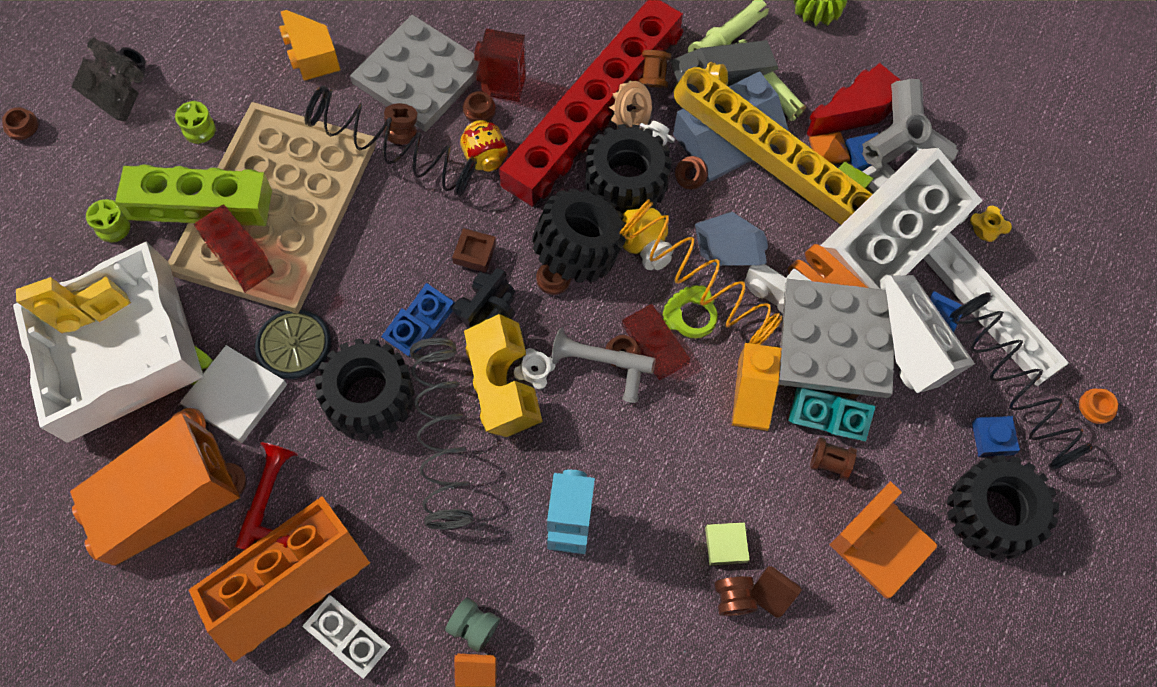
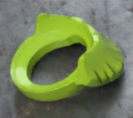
[663,285,718,338]

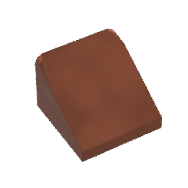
[751,566,802,618]

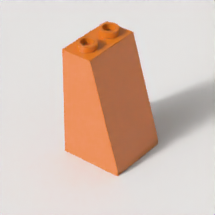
[70,413,240,566]

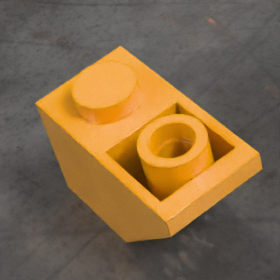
[279,10,340,81]

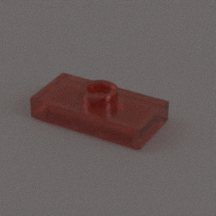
[621,304,690,381]

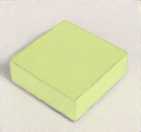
[705,522,750,566]

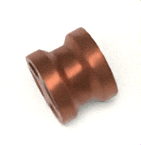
[384,103,418,145]
[714,576,758,616]

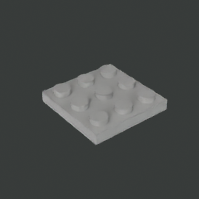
[350,15,486,132]
[778,278,894,398]

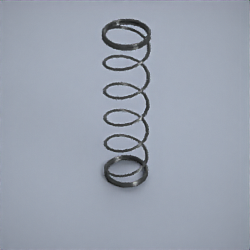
[409,338,474,529]

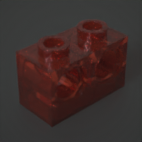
[193,204,274,293]

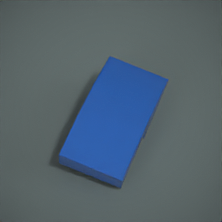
[381,283,455,358]

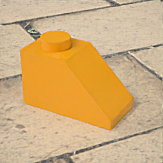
[732,343,782,431]

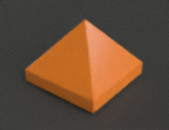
[809,131,851,164]

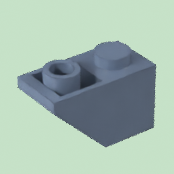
[695,212,768,265]

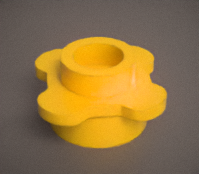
[970,206,1012,242]

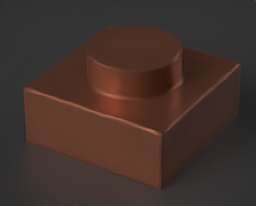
[452,228,497,272]

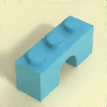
[547,469,595,554]

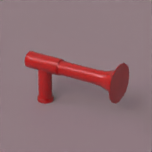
[235,442,298,550]

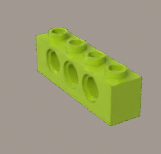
[115,164,272,226]

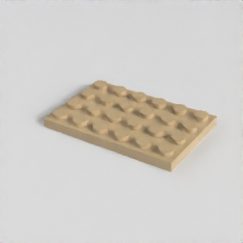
[168,102,376,314]

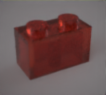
[474,28,526,102]

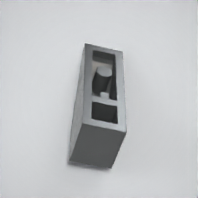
[670,40,778,93]

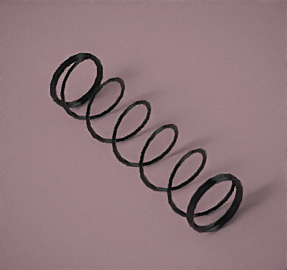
[304,85,477,197]
[949,292,1094,471]

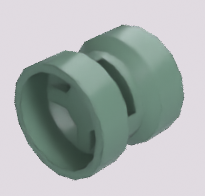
[445,597,501,653]

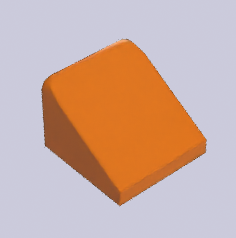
[454,653,498,687]

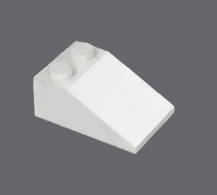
[885,275,975,393]

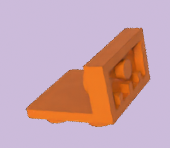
[829,481,937,599]

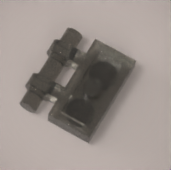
[71,38,144,121]

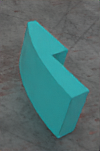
[788,387,876,442]

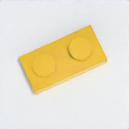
[16,277,95,333]

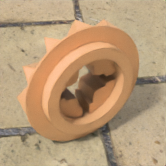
[610,81,652,130]

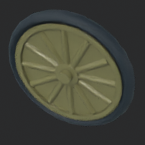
[255,310,331,379]

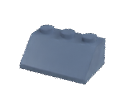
[673,71,789,183]

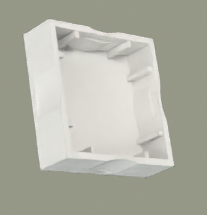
[13,241,204,443]

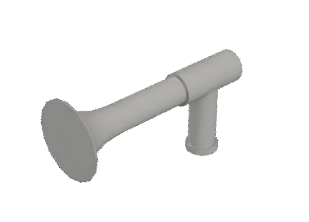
[552,328,656,403]

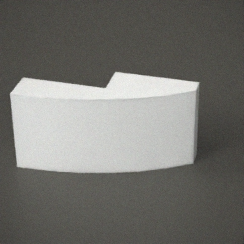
[302,595,391,679]

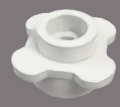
[640,121,675,146]
[514,348,555,390]

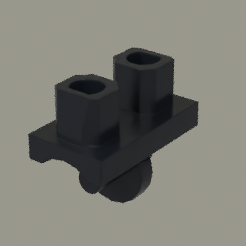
[452,268,516,329]

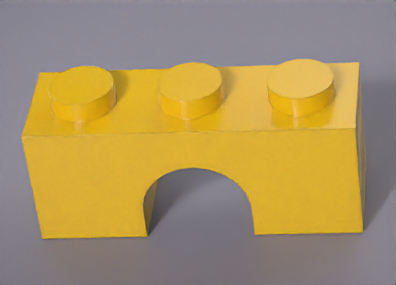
[464,314,543,437]

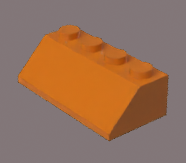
[189,496,370,663]

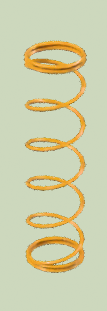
[620,199,783,345]

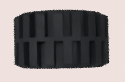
[585,124,672,213]
[532,189,628,283]
[315,339,414,441]
[947,455,1059,560]

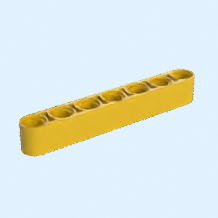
[674,67,873,225]

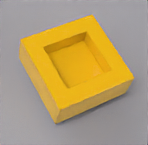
[74,277,131,323]

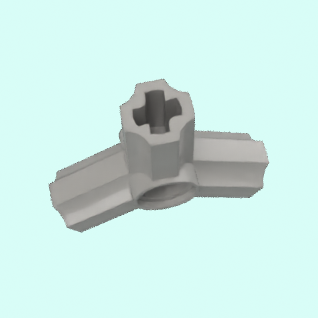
[862,79,958,169]

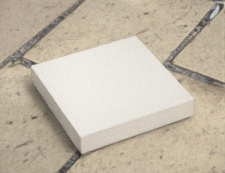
[180,345,287,443]

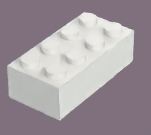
[820,148,982,290]

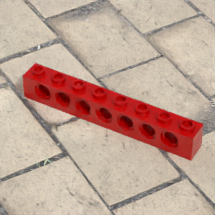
[499,0,683,207]

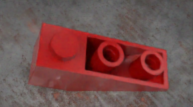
[807,63,901,137]

